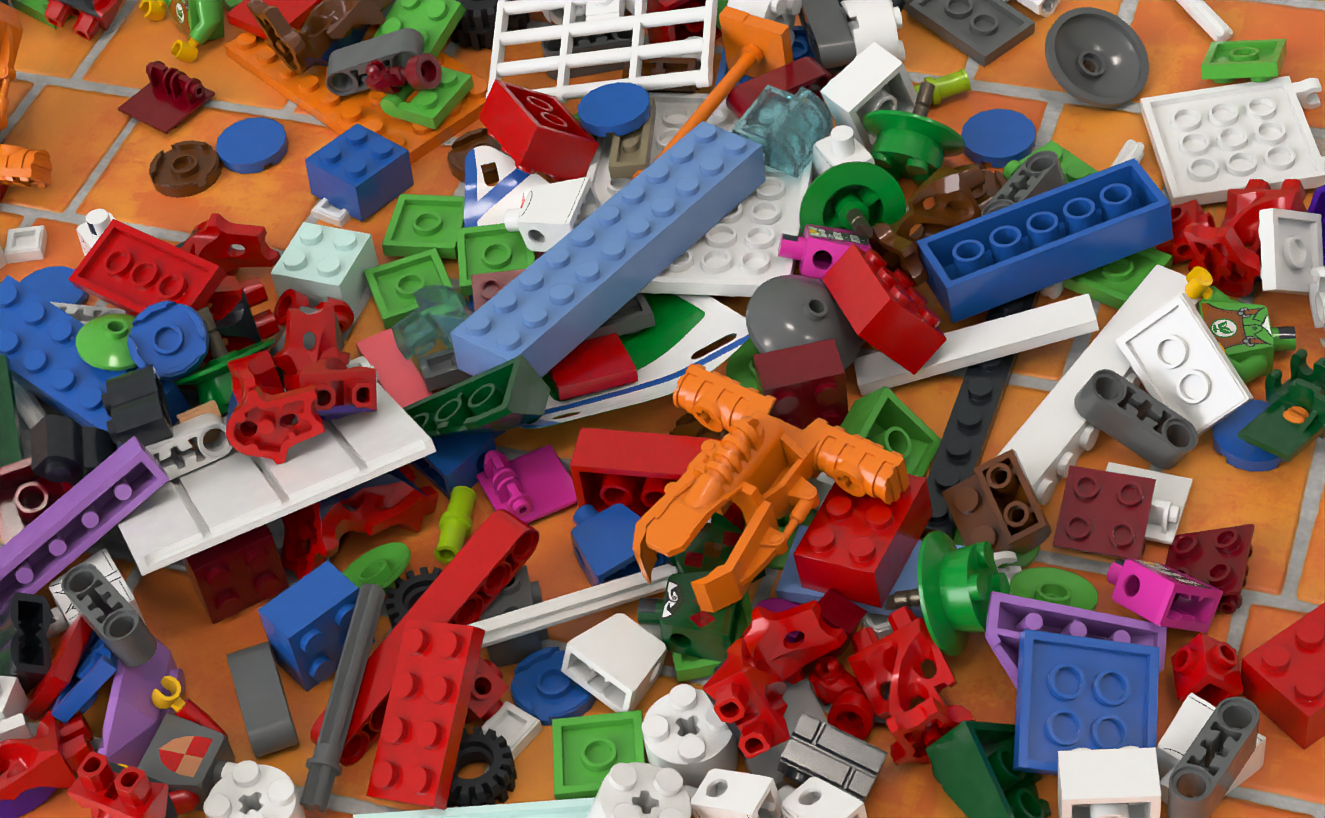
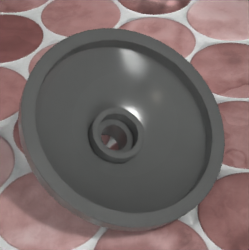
[1045,7,1149,108]
[746,275,862,370]

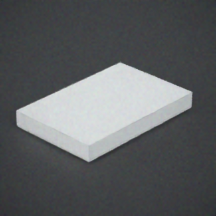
[1115,293,1254,436]

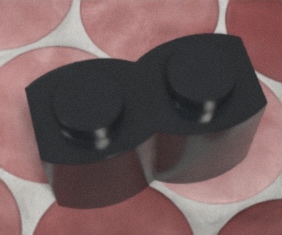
[101,364,174,446]
[30,415,118,486]
[0,592,52,695]

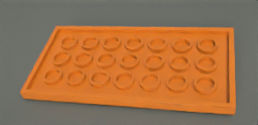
[224,0,489,164]

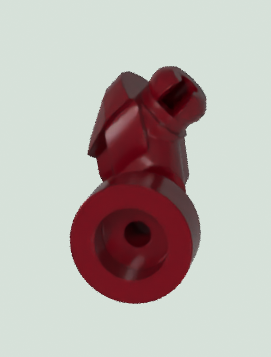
[365,53,442,94]

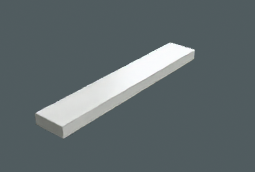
[854,293,1099,395]

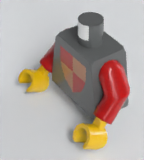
[118,676,238,816]

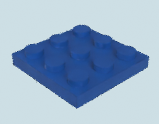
[1013,629,1160,776]

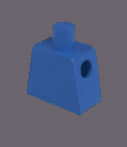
[411,430,506,500]
[570,503,670,587]

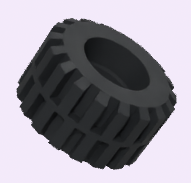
[450,0,530,50]

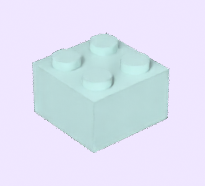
[271,222,379,311]

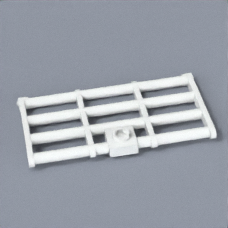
[486,0,718,104]

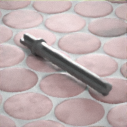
[300,583,385,813]

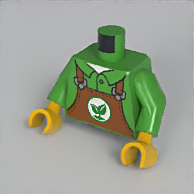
[139,0,224,63]
[1185,266,1296,385]

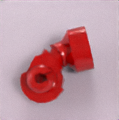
[273,289,354,333]
[809,656,875,740]

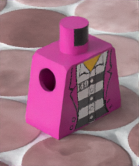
[778,224,871,279]
[1107,558,1223,633]

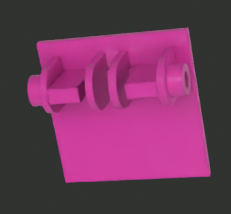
[476,444,577,523]

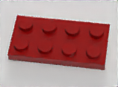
[68,219,227,316]
[366,619,485,810]

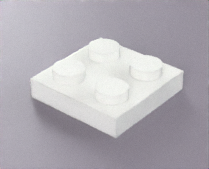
[1258,208,1324,295]

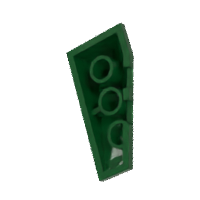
[403,355,550,439]
[925,720,1051,818]

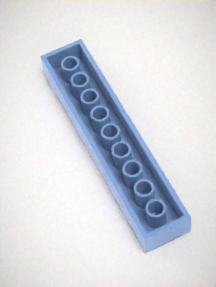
[450,121,766,378]

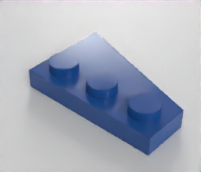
[51,631,118,724]

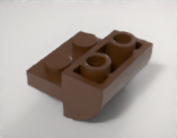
[942,449,1051,555]

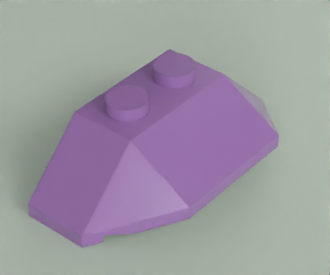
[985,591,1167,690]
[98,633,185,768]

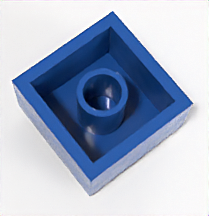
[305,123,414,222]
[258,560,375,692]

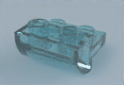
[732,85,833,178]
[391,285,474,360]

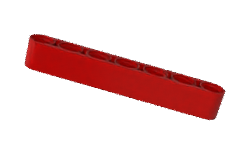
[310,509,539,767]

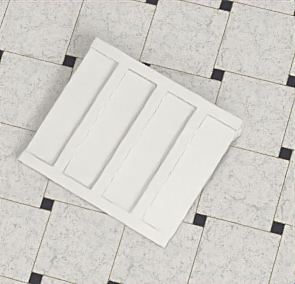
[117,356,436,576]

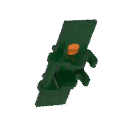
[1237,349,1325,462]

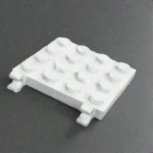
[1140,76,1325,206]

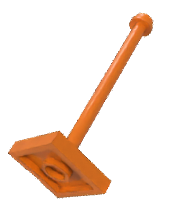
[632,6,794,180]

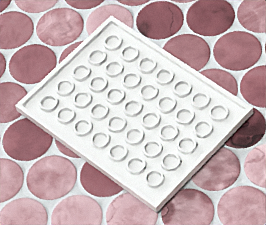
[586,92,826,297]

